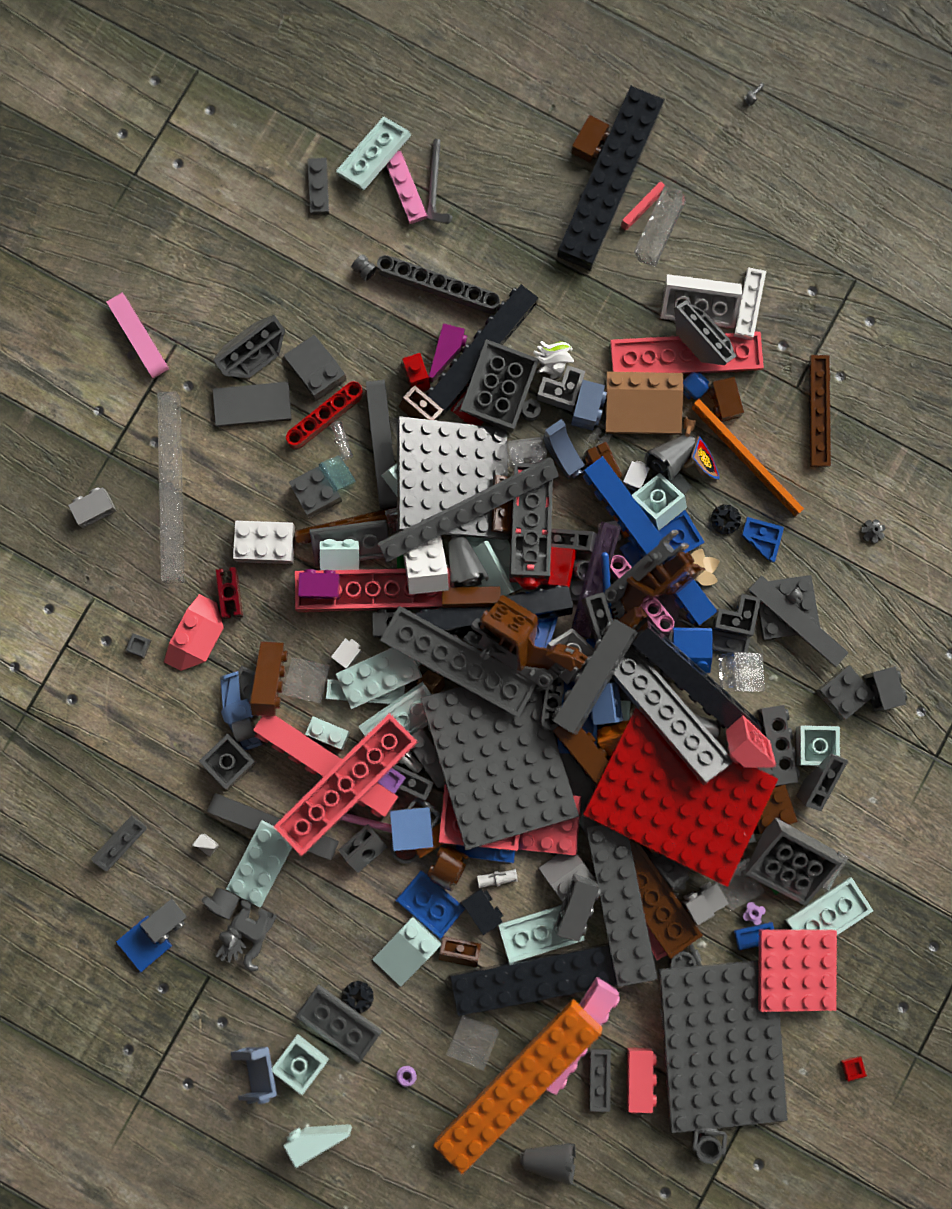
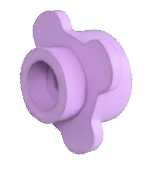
[743,902,765,925]

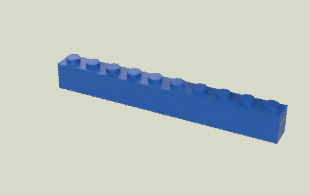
[582,456,718,626]

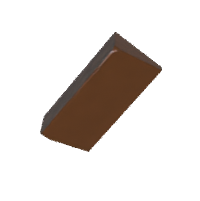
[439,936,481,967]

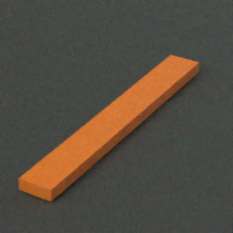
[692,399,804,516]

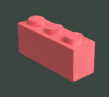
[627,1048,657,1113]

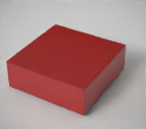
[841,1056,867,1081]

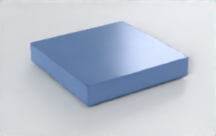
[390,807,433,851]

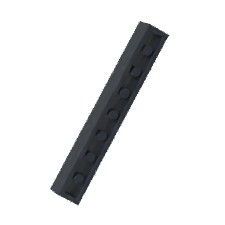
[426,284,539,416]
[416,586,573,636]
[632,621,761,730]

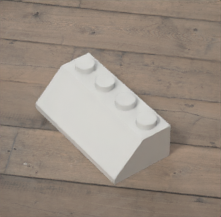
[661,274,742,328]

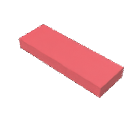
[621,181,665,231]

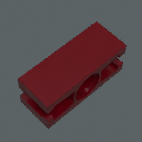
[216,567,243,619]

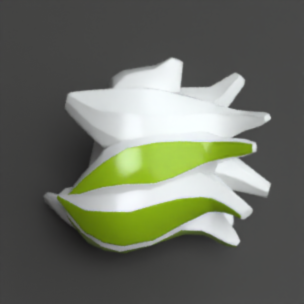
[533,341,574,380]

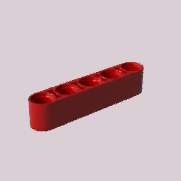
[286,381,363,449]

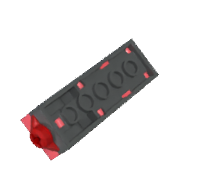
[509,463,553,590]

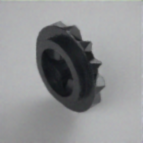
[711,504,741,535]
[342,981,374,1013]

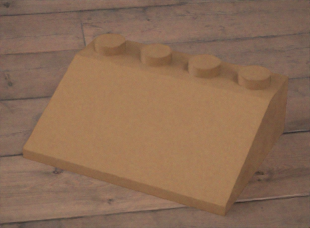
[605,372,683,435]

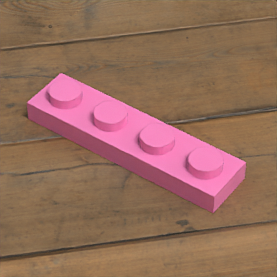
[386,150,427,224]

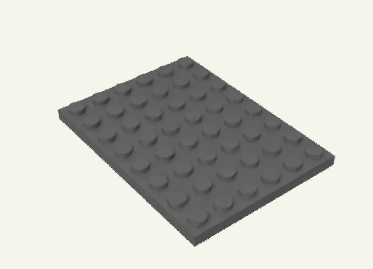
[421,684,579,850]
[659,960,788,1133]

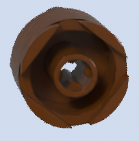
[427,845,469,892]

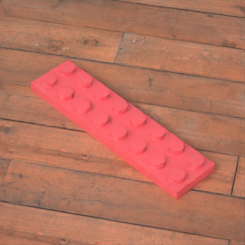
[610,332,764,374]

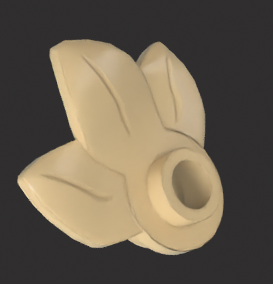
[691,549,719,586]

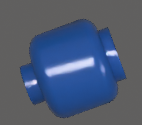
[683,372,709,400]

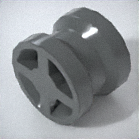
[521,399,541,421]

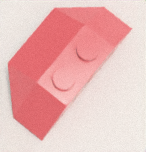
[164,594,224,671]

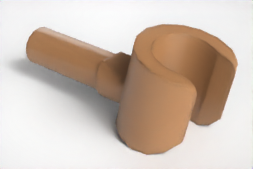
[683,417,697,437]

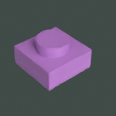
[378,768,406,794]

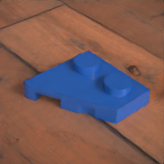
[741,517,784,563]

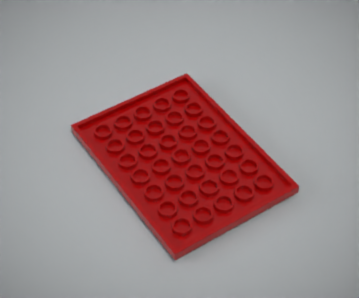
[583,708,778,887]

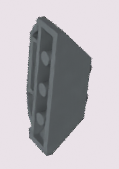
[674,300,736,365]
[213,315,285,378]

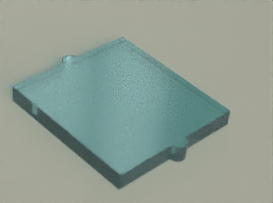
[318,455,356,491]

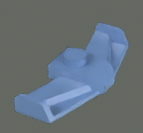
[220,671,263,750]

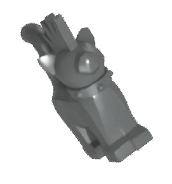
[216,900,277,972]

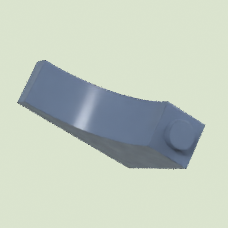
[542,419,585,479]

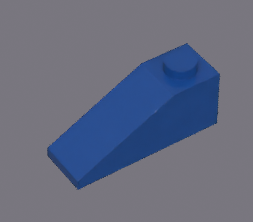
[456,845,515,863]

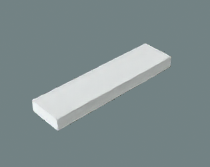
[734,268,766,340]

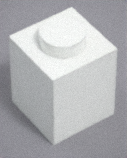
[623,461,650,491]
[331,639,362,669]

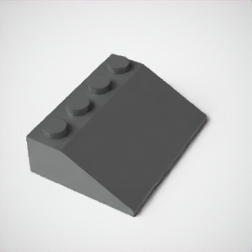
[461,339,539,434]
[745,818,842,906]

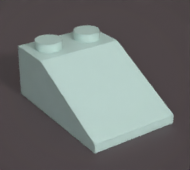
[372,916,441,987]
[284,1124,352,1168]

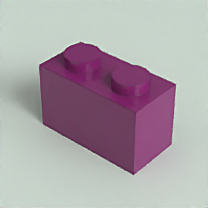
[298,569,340,599]

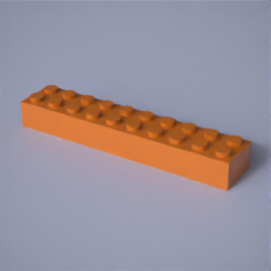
[433,999,602,1174]

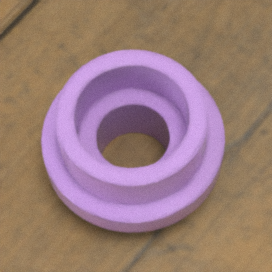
[396,1066,416,1087]

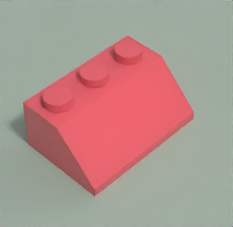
[726,716,776,768]

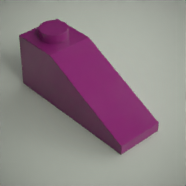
[429,323,468,382]

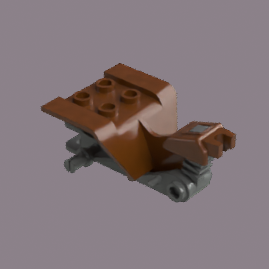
[604,530,706,630]
[464,594,588,687]

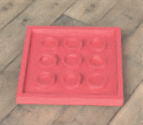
[758,929,837,1012]

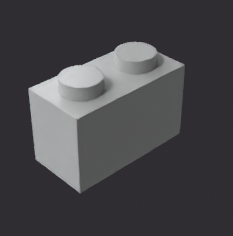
[68,487,117,528]

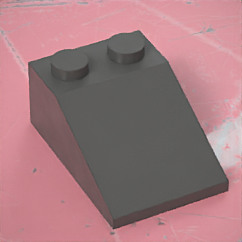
[283,335,347,401]

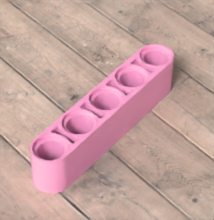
[106,292,169,379]
[609,555,674,635]

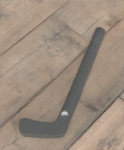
[427,139,452,224]

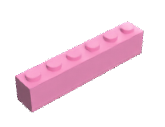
[547,977,619,1095]

